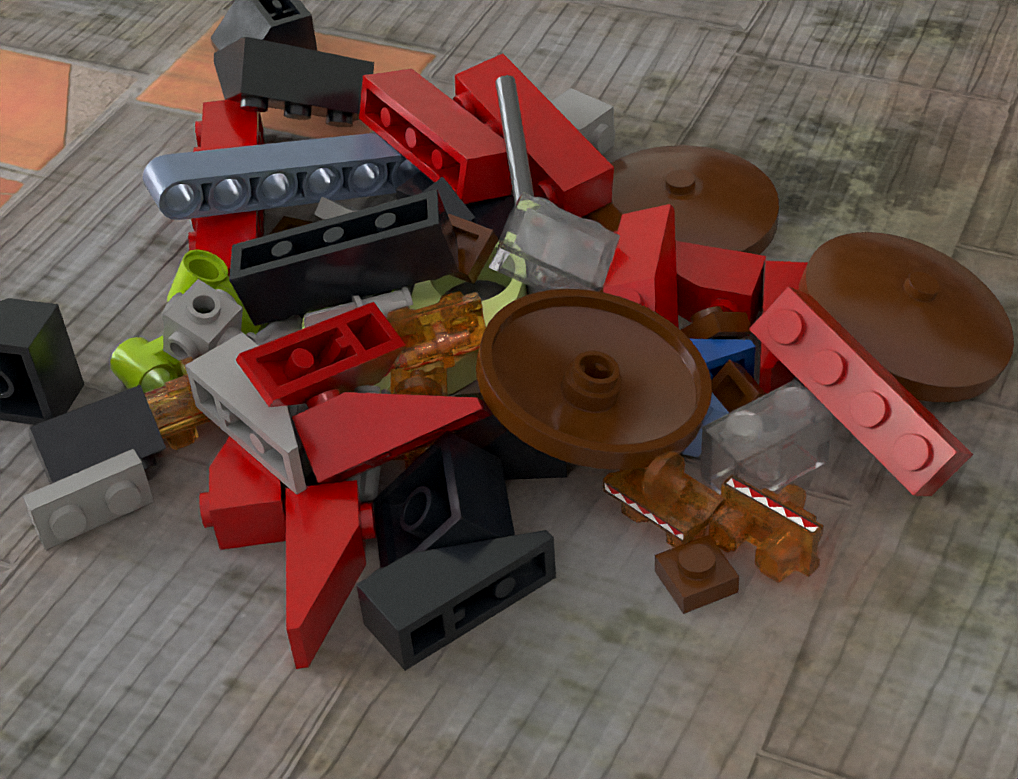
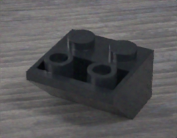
[211,0,318,51]

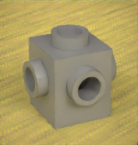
[162,279,243,365]

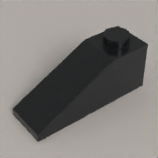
[356,530,556,671]

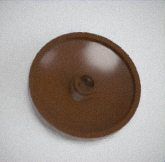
[583,145,779,261]
[798,232,1014,402]
[476,289,712,470]

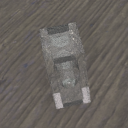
[488,192,620,292]
[701,379,833,511]

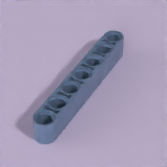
[143,133,421,220]

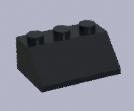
[213,36,374,127]

